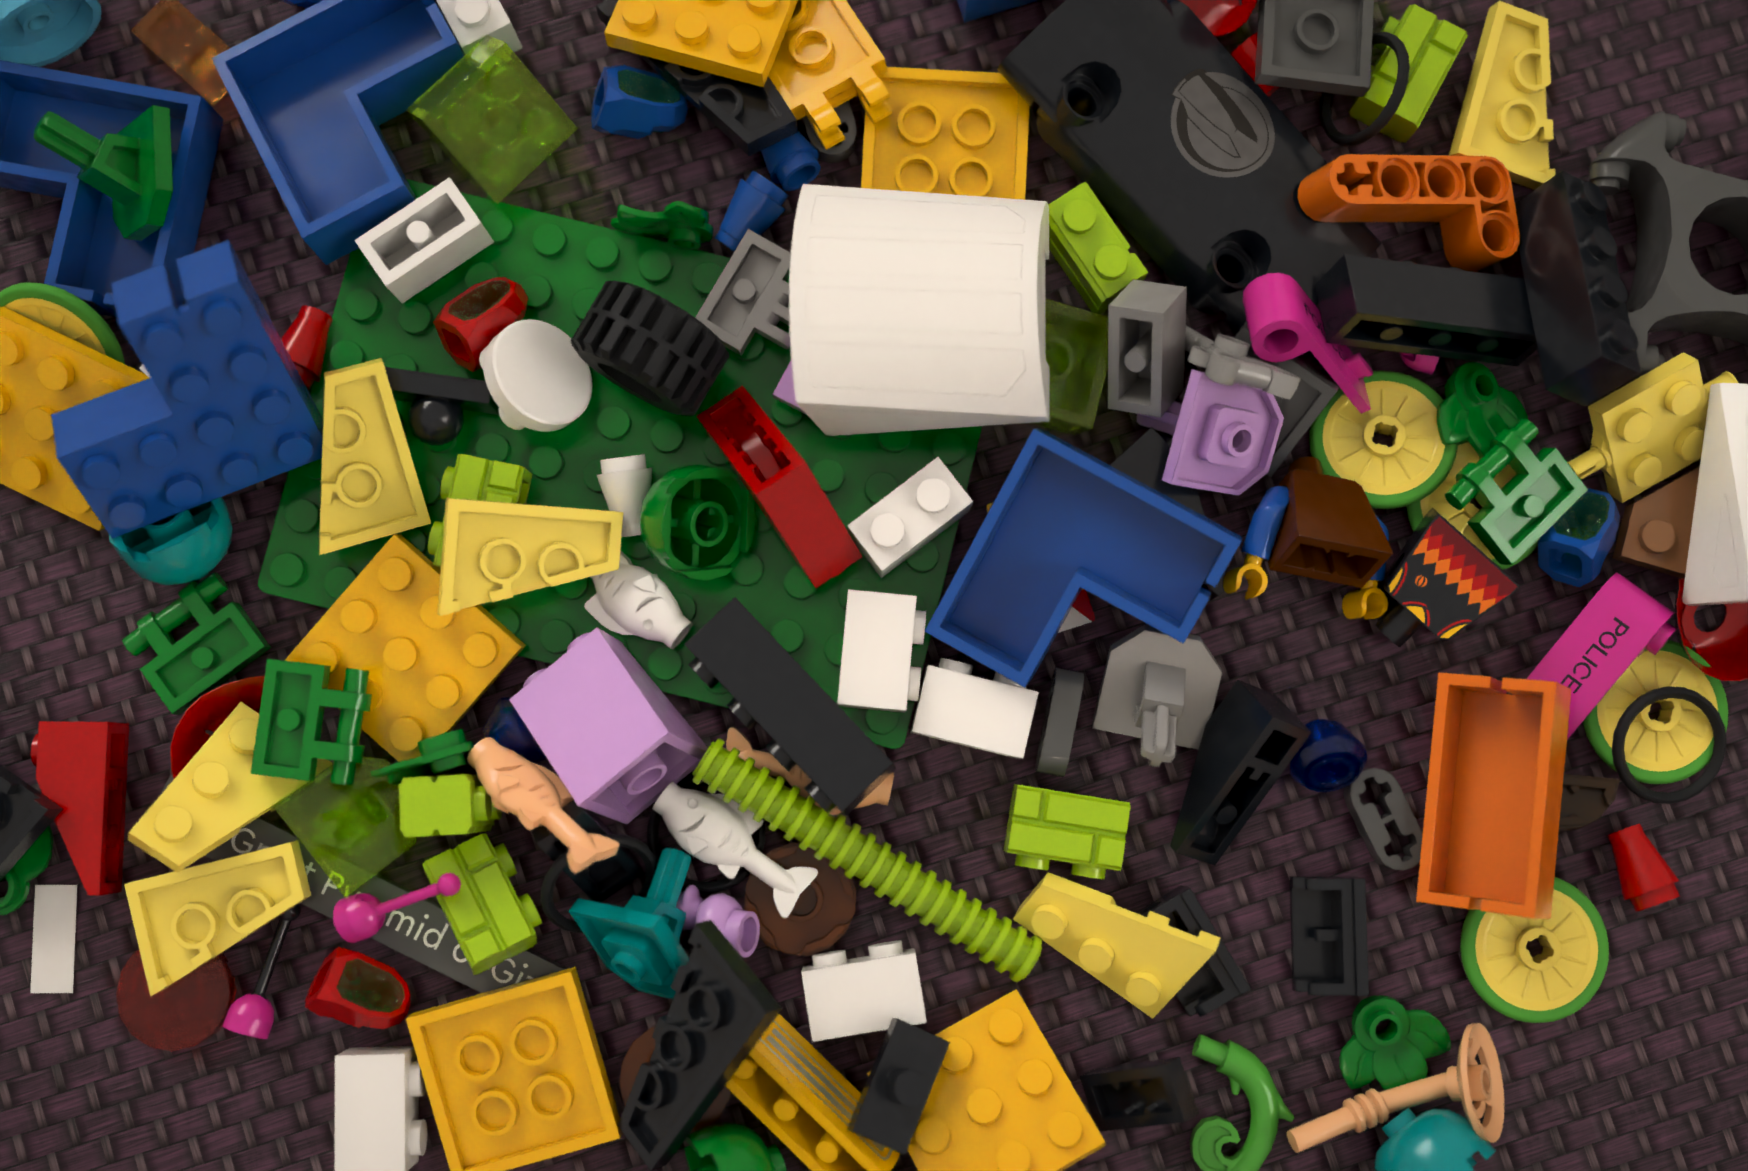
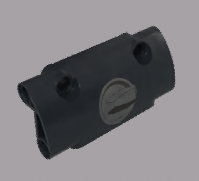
[997,0,1381,336]

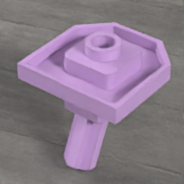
[1137,369,1284,496]

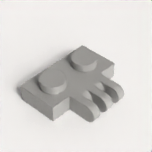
[695,229,791,356]

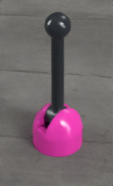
[223,904,301,1039]

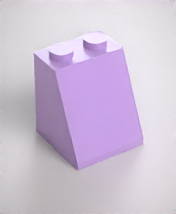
[509,628,708,825]

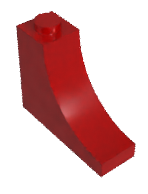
[696,385,863,588]

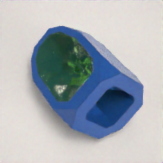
[591,65,688,139]
[1538,488,1620,587]

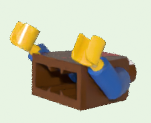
[1223,457,1393,620]

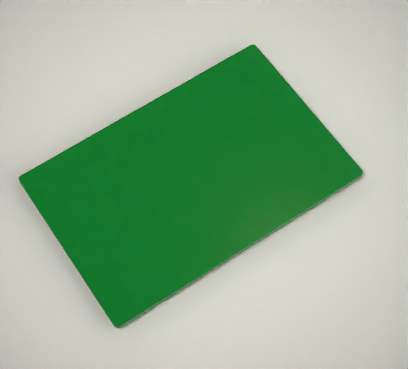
[258,179,982,749]

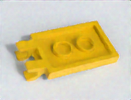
[768,0,893,150]

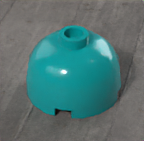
[109,497,233,585]
[1374,1107,1496,1171]

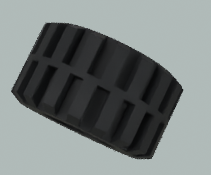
[570,280,729,416]

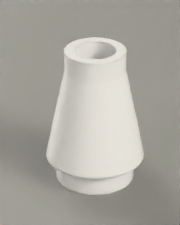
[597,454,652,537]

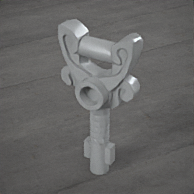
[1185,326,1301,399]

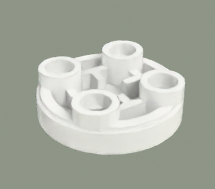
[479,319,593,432]

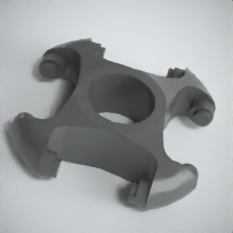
[1588,111,1748,383]

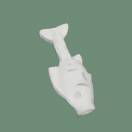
[584,551,693,649]
[652,781,818,919]

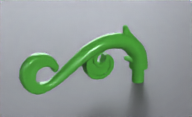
[1189,1034,1294,1171]

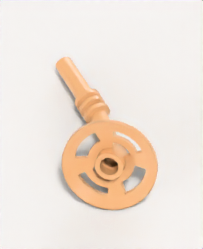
[1287,1023,1505,1153]

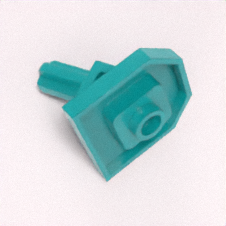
[569,848,691,999]

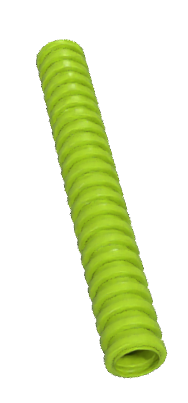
[692,738,1042,983]

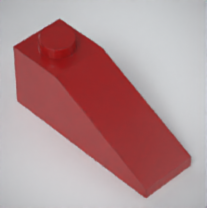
[31,721,130,896]

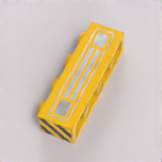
[725,1014,901,1171]

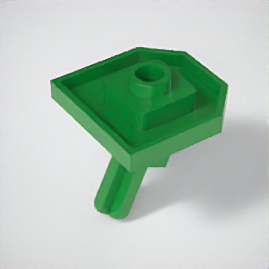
[33,105,173,241]

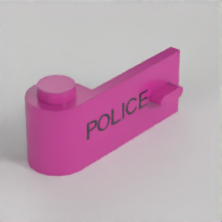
[1242,273,1373,414]
[1513,572,1677,740]

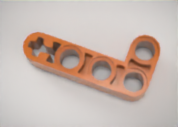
[1298,154,1520,272]

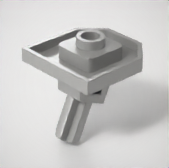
[1092,625,1222,767]

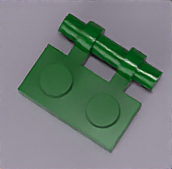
[1445,418,1588,565]
[122,572,271,715]
[251,659,372,785]

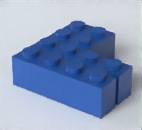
[211,0,475,265]
[0,60,224,317]
[51,240,323,539]
[924,428,1242,688]

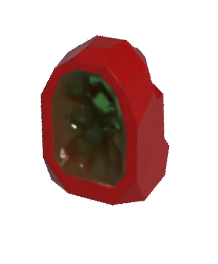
[433,277,528,372]
[305,947,410,1029]

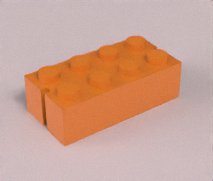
[1416,672,1572,919]

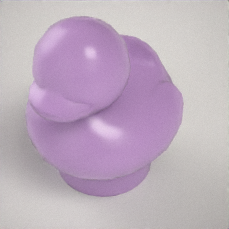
[676,884,760,958]

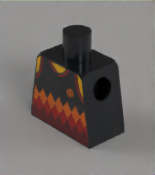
[1375,508,1520,647]

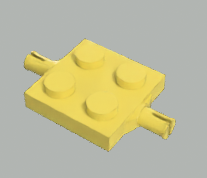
[1567,352,1738,503]

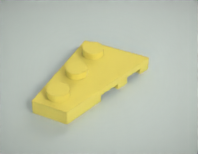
[1449,0,1555,190]
[437,498,623,616]
[128,702,333,873]
[124,840,312,997]

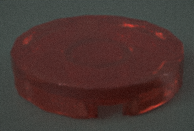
[116,949,237,1051]

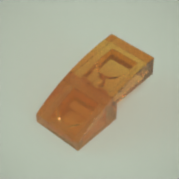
[131,0,230,107]

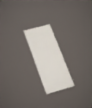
[30,885,78,993]

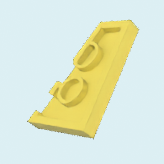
[319,358,431,555]
[1013,872,1220,1019]

